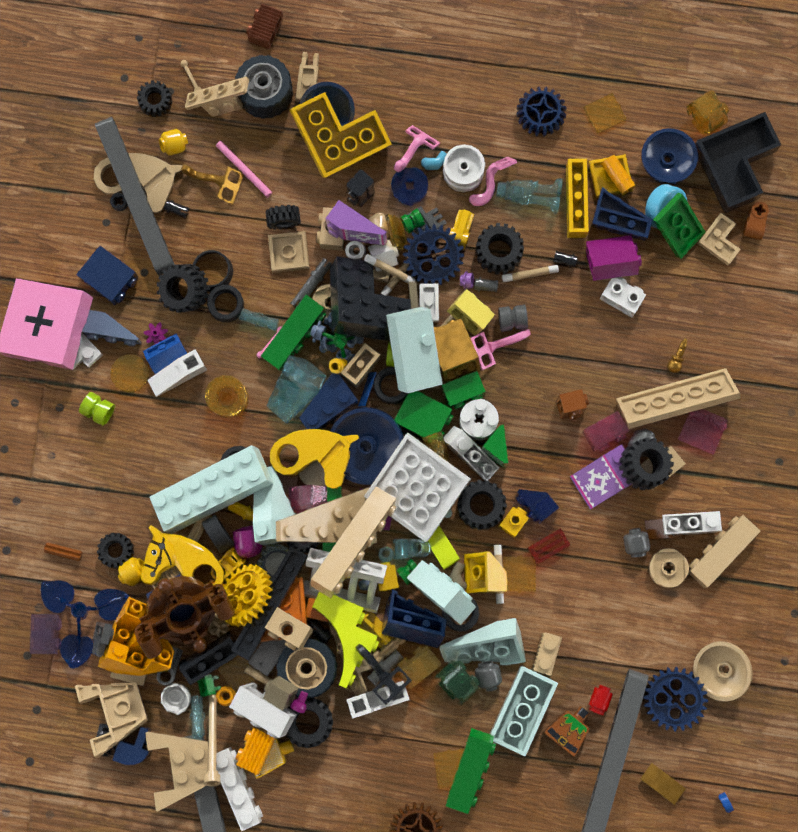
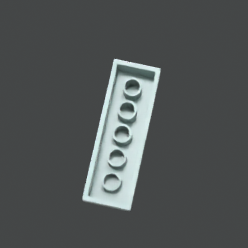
[150,445,273,534]

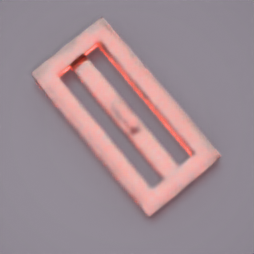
[527,528,570,565]

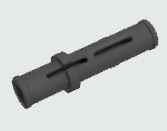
[290,258,332,308]

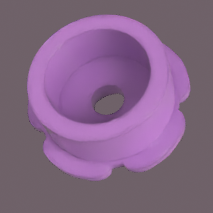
[460,271,474,290]

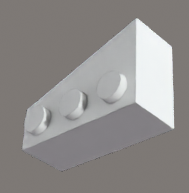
[229,682,297,738]

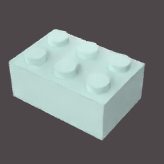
[407,560,476,625]

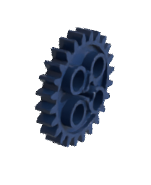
[403,223,464,285]
[643,667,708,732]

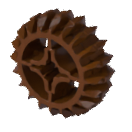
[390,802,444,832]

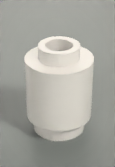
[345,241,366,260]

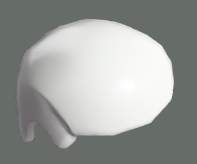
[161,683,191,715]

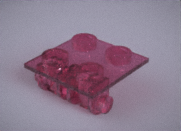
[678,409,728,455]

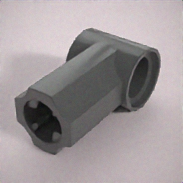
[157,647,183,686]

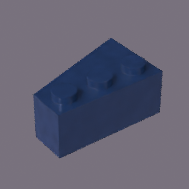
[590,187,652,241]
[299,373,358,430]
[381,589,447,648]

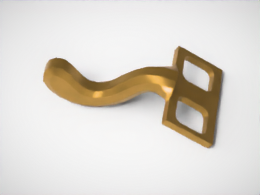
[181,165,244,205]

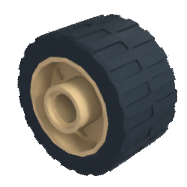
[277,638,338,698]

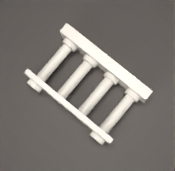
[304,548,387,613]

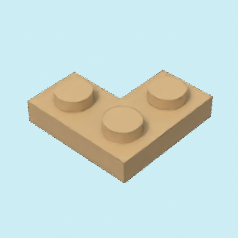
[698,213,741,265]

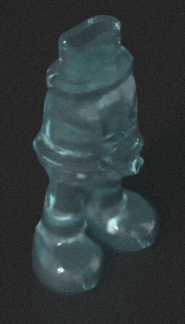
[496,178,563,214]

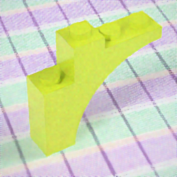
[312,592,379,689]

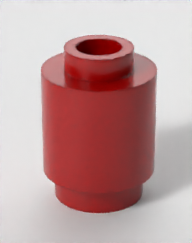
[588,685,613,716]

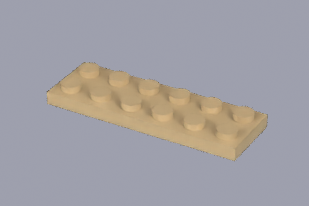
[616,368,740,429]

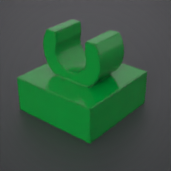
[197,674,221,697]

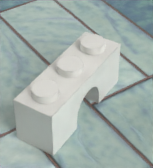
[347,681,410,718]

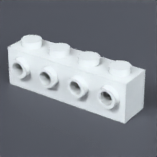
[216,747,263,831]

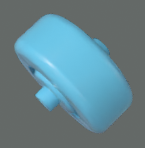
[645,184,687,229]

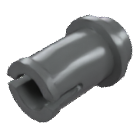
[474,277,498,293]

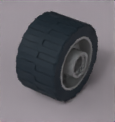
[235,55,293,119]

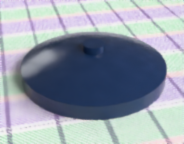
[330,407,404,485]

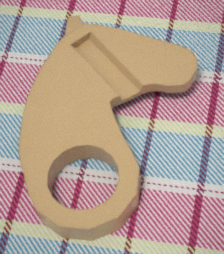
[94,153,182,213]

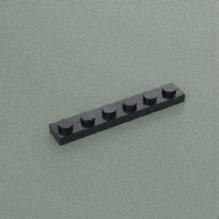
[231,546,308,661]

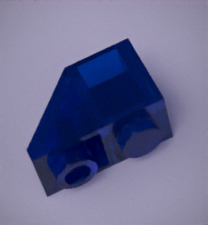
[516,489,559,524]

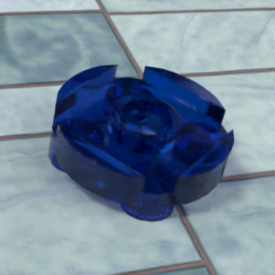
[391,167,428,206]

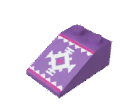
[325,200,387,245]
[570,444,632,509]

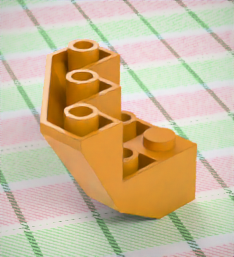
[98,597,174,676]

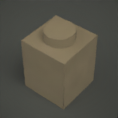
[263,676,299,711]

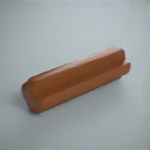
[44,542,82,561]

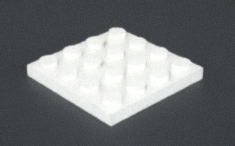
[364,433,471,542]

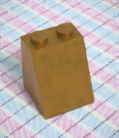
[434,319,481,384]

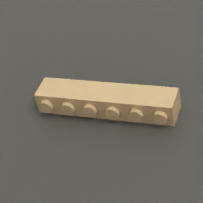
[311,487,397,598]

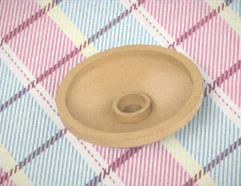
[693,641,753,701]

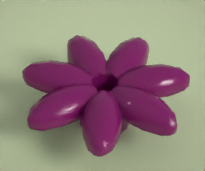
[143,322,168,344]

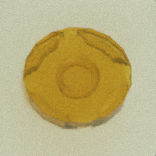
[110,354,149,393]

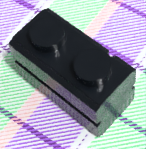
[346,170,375,207]

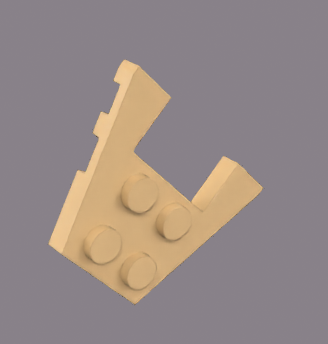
[75,682,148,758]
[145,732,209,811]

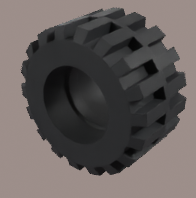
[476,223,524,275]
[157,264,210,313]
[619,438,674,491]
[457,480,507,530]
[286,698,333,748]

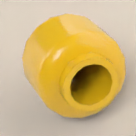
[159,129,188,156]
[118,557,144,586]

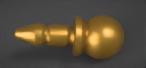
[667,338,687,373]

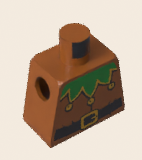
[543,706,590,757]

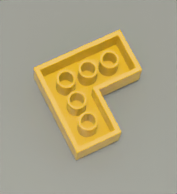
[289,92,392,178]

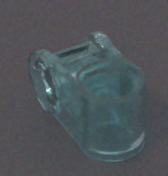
[393,539,431,560]

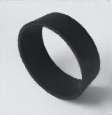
[193,250,233,292]

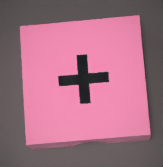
[0,278,93,370]

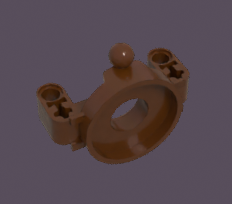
[134,576,235,659]

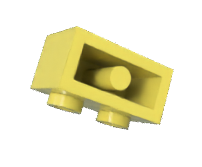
[447,289,495,336]

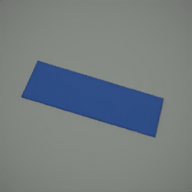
[358,372,376,406]

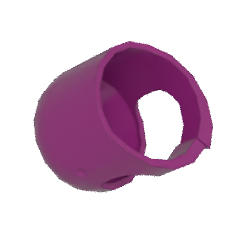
[232,525,263,558]

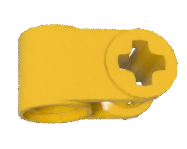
[211,546,248,582]

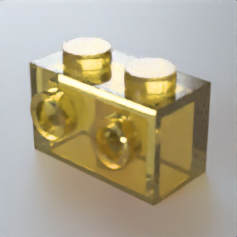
[397,645,442,689]

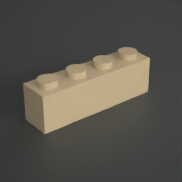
[688,515,760,588]

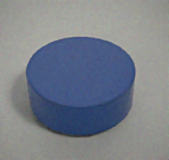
[718,792,734,813]

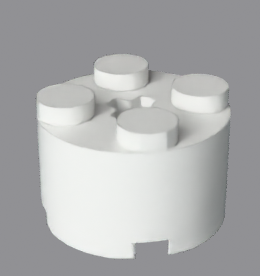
[459,399,499,441]

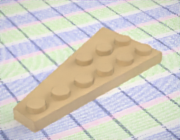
[276,486,377,544]

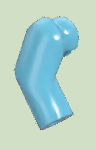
[421,151,447,170]

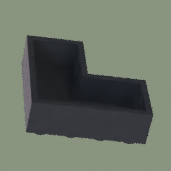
[695,112,781,214]
[330,256,411,341]

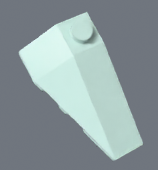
[253,466,295,545]
[440,618,526,665]

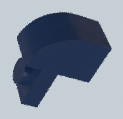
[112,726,152,765]

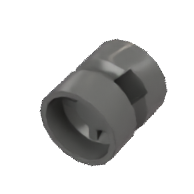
[498,304,528,332]

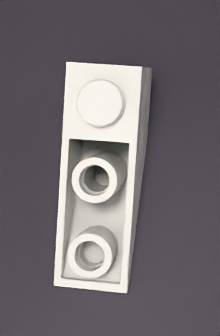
[148,350,207,397]
[441,426,499,480]
[662,511,722,535]

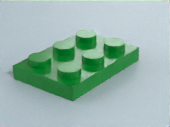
[653,193,706,259]

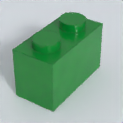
[441,371,486,410]

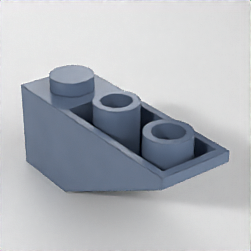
[82,310,142,346]

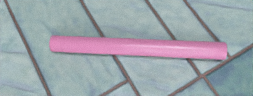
[216,141,272,198]

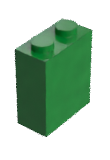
[394,391,454,445]

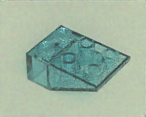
[267,355,326,423]

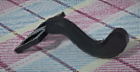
[355,644,412,705]

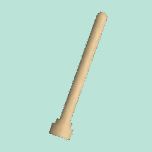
[204,694,221,787]

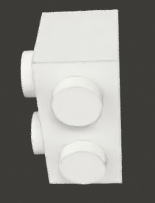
[600,277,646,318]

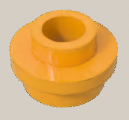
[216,686,236,706]

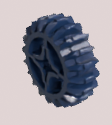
[516,86,567,137]

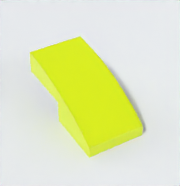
[427,526,460,570]

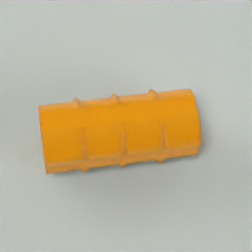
[601,155,636,195]

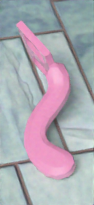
[394,125,440,173]
[469,157,517,206]
[470,329,531,371]

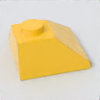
[464,552,508,593]

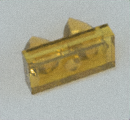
[423,431,450,463]

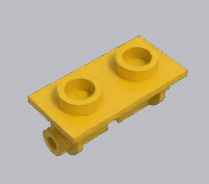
[357,611,394,648]

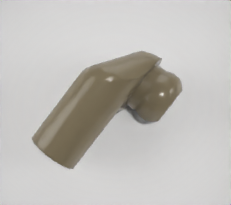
[450,562,467,590]

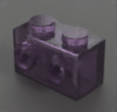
[30,614,62,654]

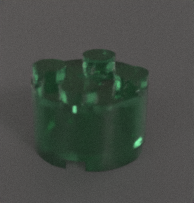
[434,660,480,706]

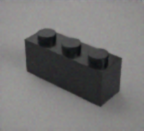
[179,631,238,685]

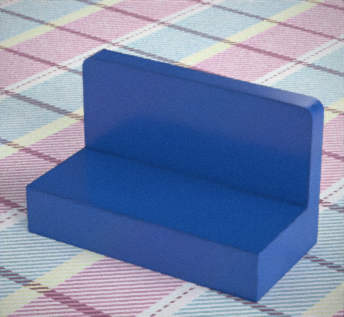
[143,333,187,374]

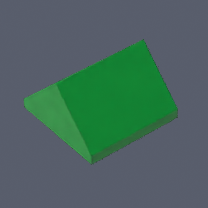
[482,425,508,469]

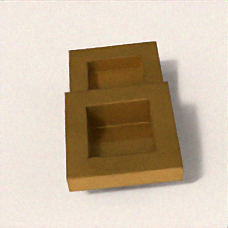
[640,763,686,805]

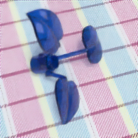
[41,580,130,669]

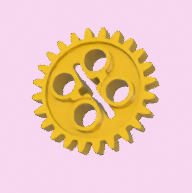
[223,564,273,627]

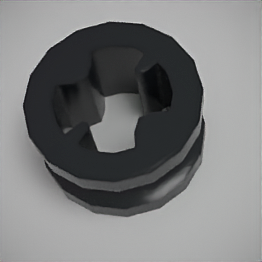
[110,193,128,211]

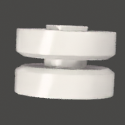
[443,144,485,192]

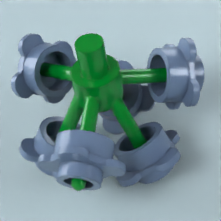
[310,312,364,364]

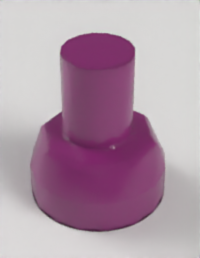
[290,691,308,713]

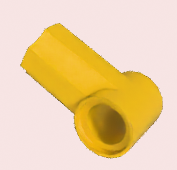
[449,210,474,249]

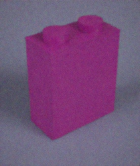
[586,235,642,281]

